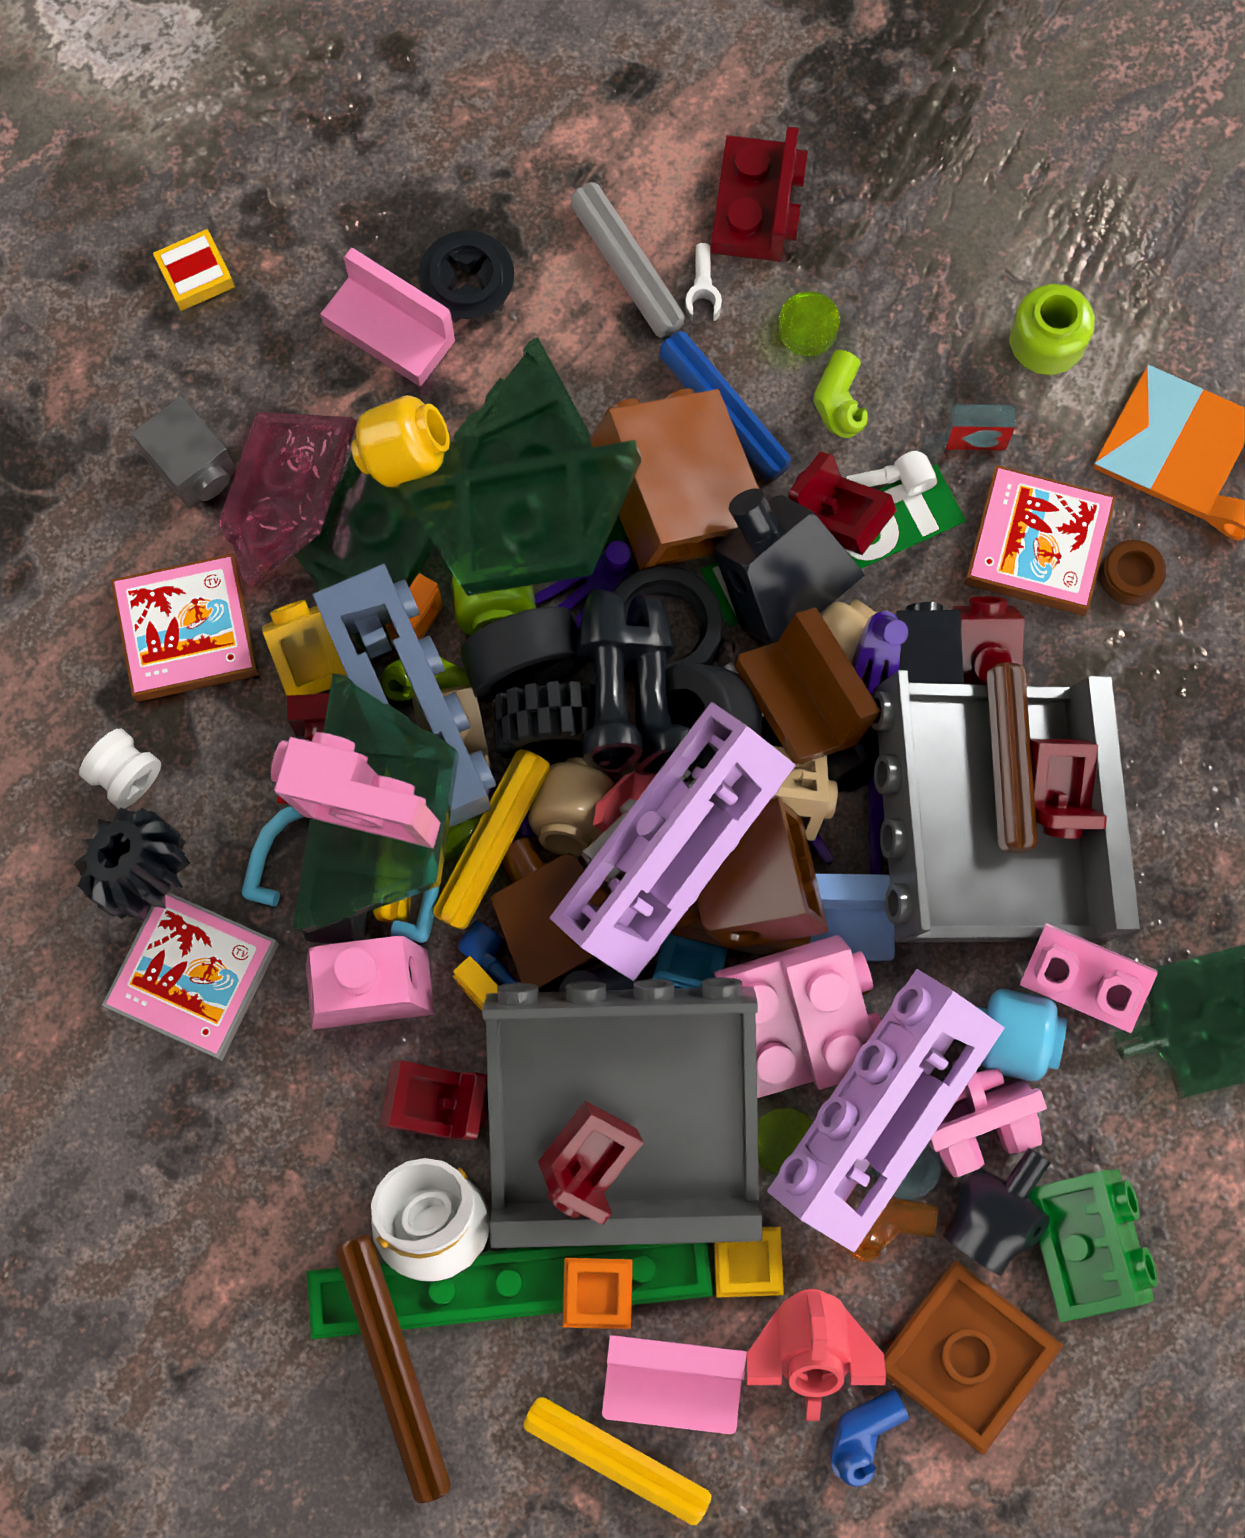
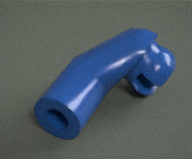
[830,1389,909,1487]

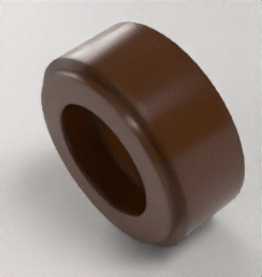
[1100,540,1166,605]

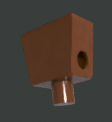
[674,798,829,948]
[490,837,608,992]

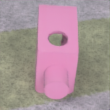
[306,936,435,1030]

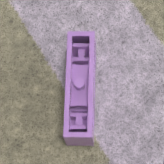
[549,702,796,981]
[767,969,1005,1253]

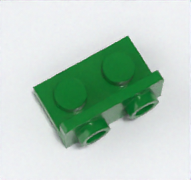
[1029,1169,1158,1323]

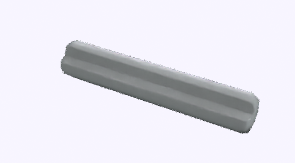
[571,182,684,338]

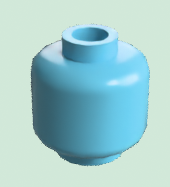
[975,989,1067,1082]

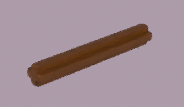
[335,1235,451,1503]

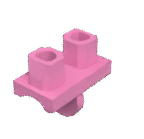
[1020,923,1158,1033]
[928,1060,1047,1177]

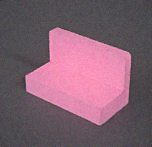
[320,248,455,387]
[602,1335,747,1434]

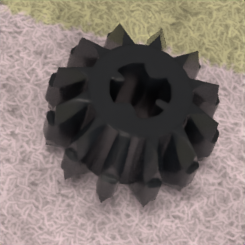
[74,807,190,920]

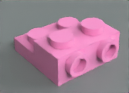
[271,732,441,848]
[714,935,881,1098]

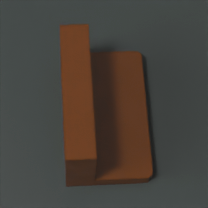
[734,607,881,765]

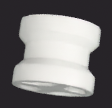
[79,728,161,809]

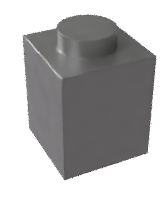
[131,396,237,509]

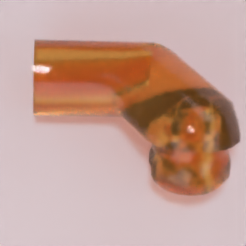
[847,1198,938,1263]

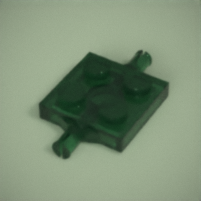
[1114,945,1245,1100]

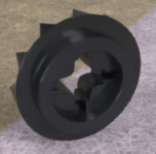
[418,230,514,323]

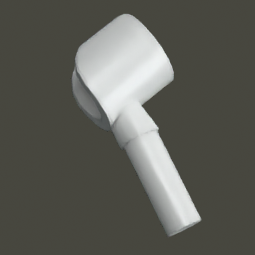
[685,243,722,321]
[846,451,937,496]

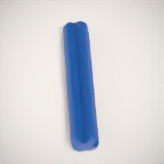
[659,331,791,483]

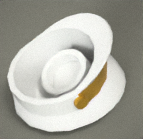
[371,1158,490,1281]

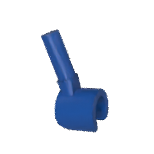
[458,920,519,986]

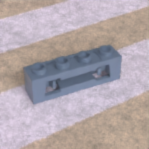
[312,564,496,833]

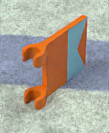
[1093,365,1245,541]

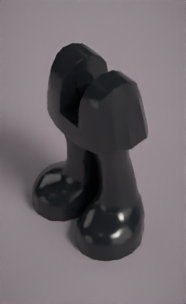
[576,589,703,775]

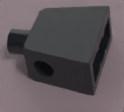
[714,488,865,645]

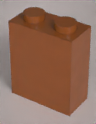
[590,389,759,570]

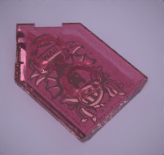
[219,412,357,587]

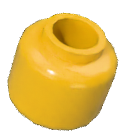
[351,395,450,488]

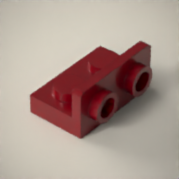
[710,126,808,262]

